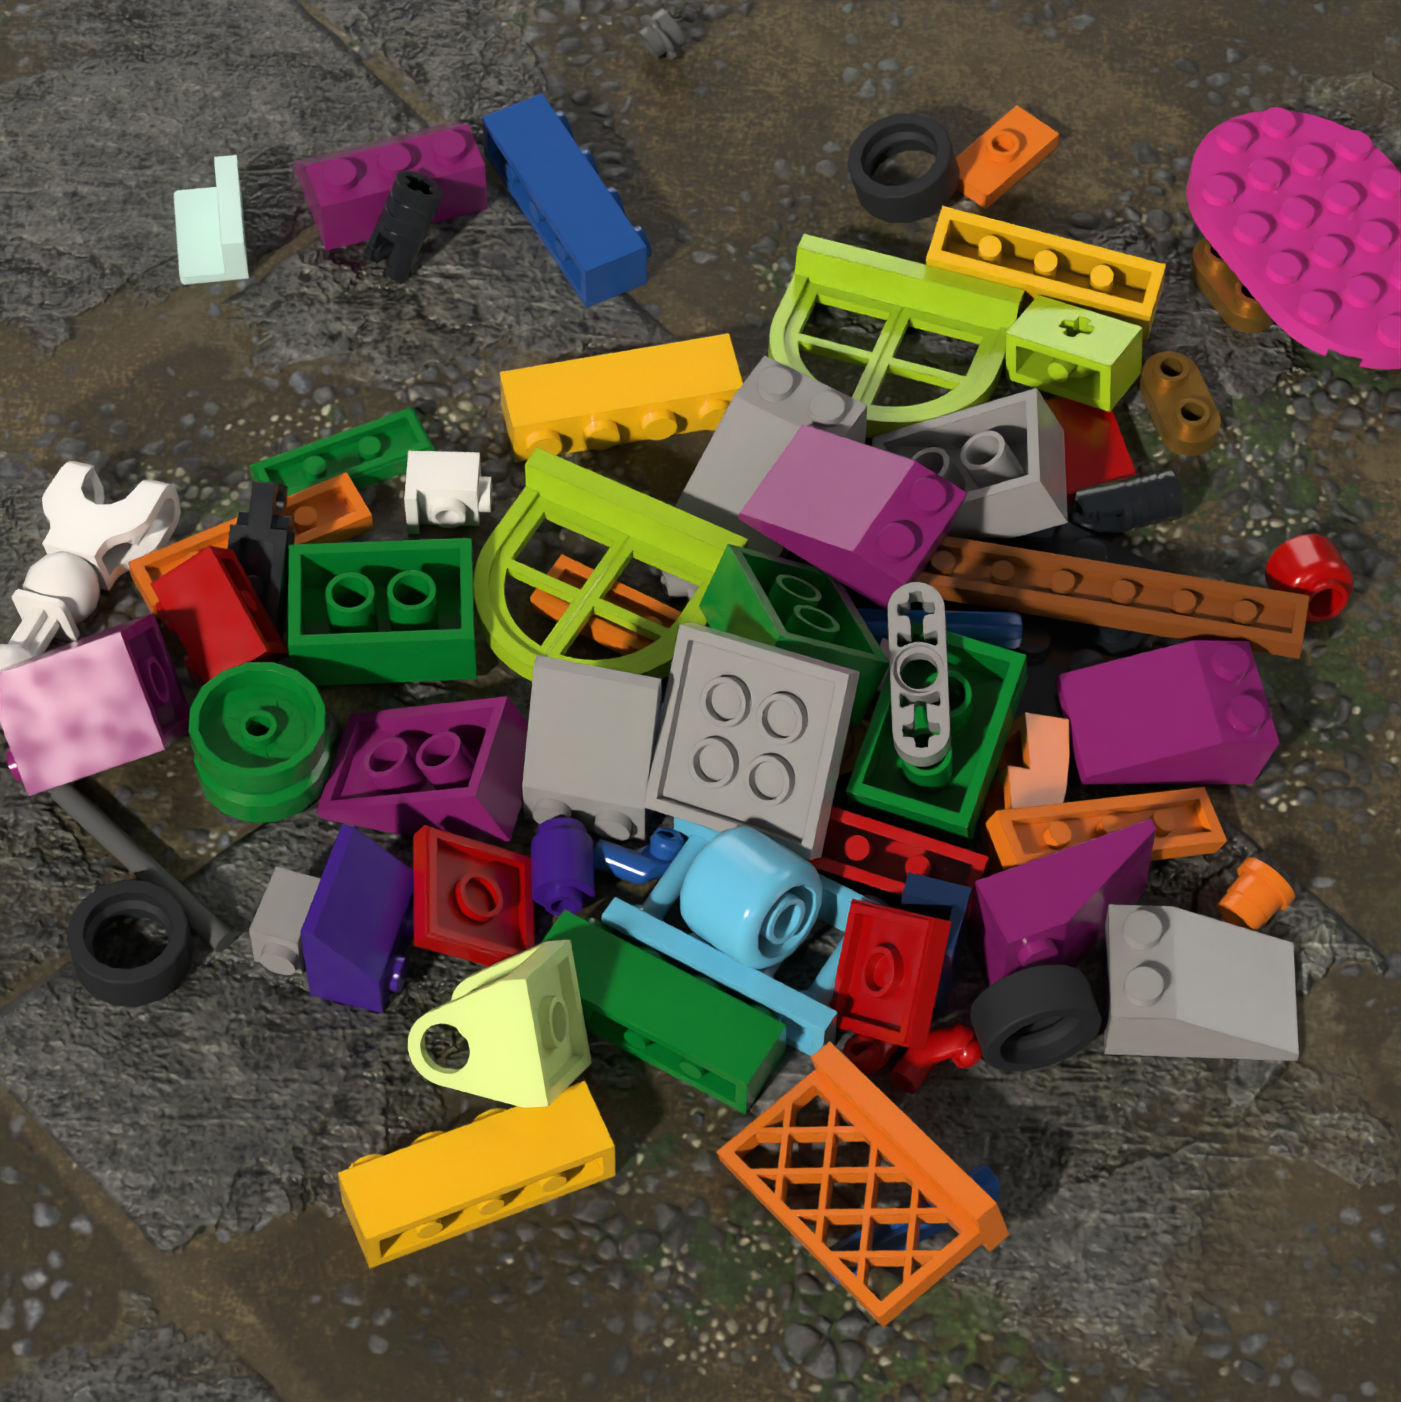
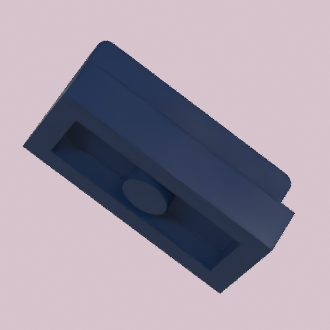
[901,872,972,1013]

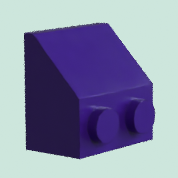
[300,824,414,1014]

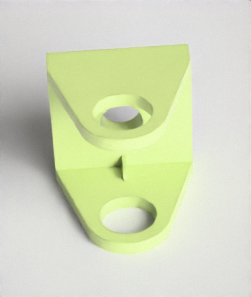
[408,940,592,1108]

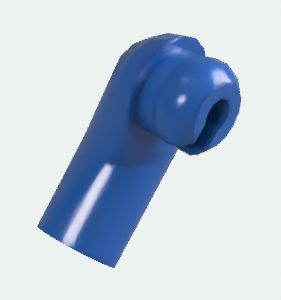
[594,828,685,884]

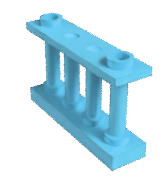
[602,817,890,1056]

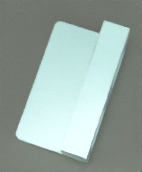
[174,155,249,285]

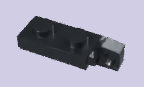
[227,481,295,639]

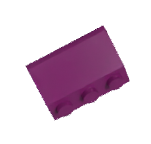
[294,121,488,251]

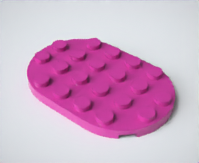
[1186,107,1401,369]

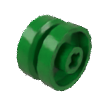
[189,662,331,823]

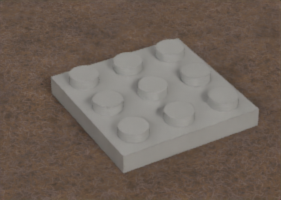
[643,622,860,860]

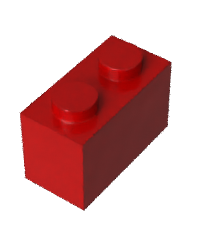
[150,545,289,686]

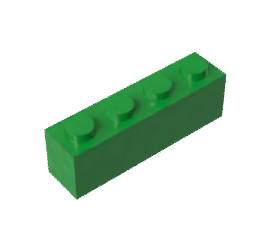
[541,909,787,1115]

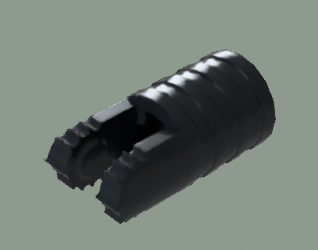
[363,171,444,284]
[1071,468,1183,537]

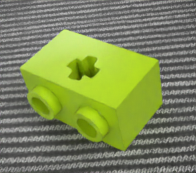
[1006,295,1143,412]

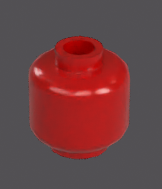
[1264,534,1354,623]

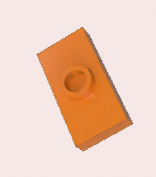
[956,105,1059,209]

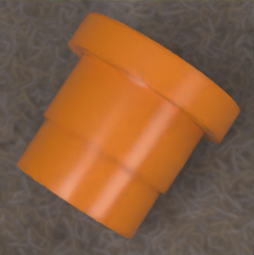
[1216,857,1295,932]

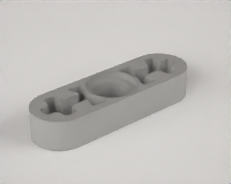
[888,582,951,767]

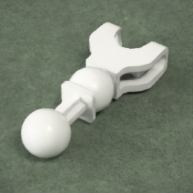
[0,461,181,670]

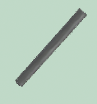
[51,782,235,952]

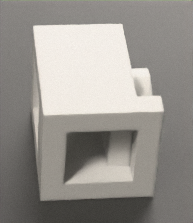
[404,451,492,534]

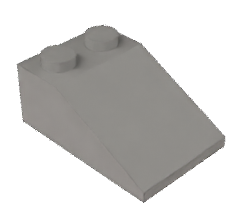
[675,355,868,558]
[872,388,1068,538]
[522,655,662,842]
[1102,904,1299,1061]

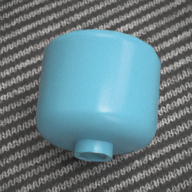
[680,826,823,969]

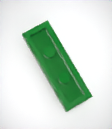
[249,406,435,496]

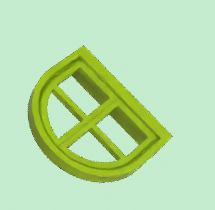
[768,234,1025,438]
[473,448,749,681]

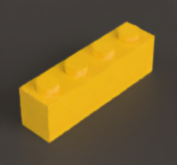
[926,206,1166,341]
[500,333,743,462]
[338,1081,616,1269]

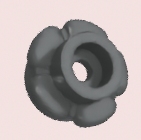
[637,8,687,60]

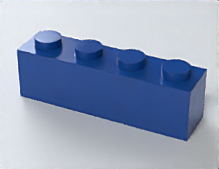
[482,93,652,308]

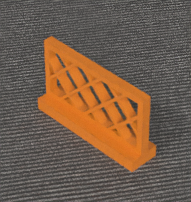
[716,1041,1010,1328]

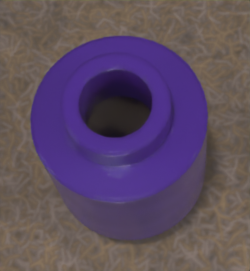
[531,817,595,916]

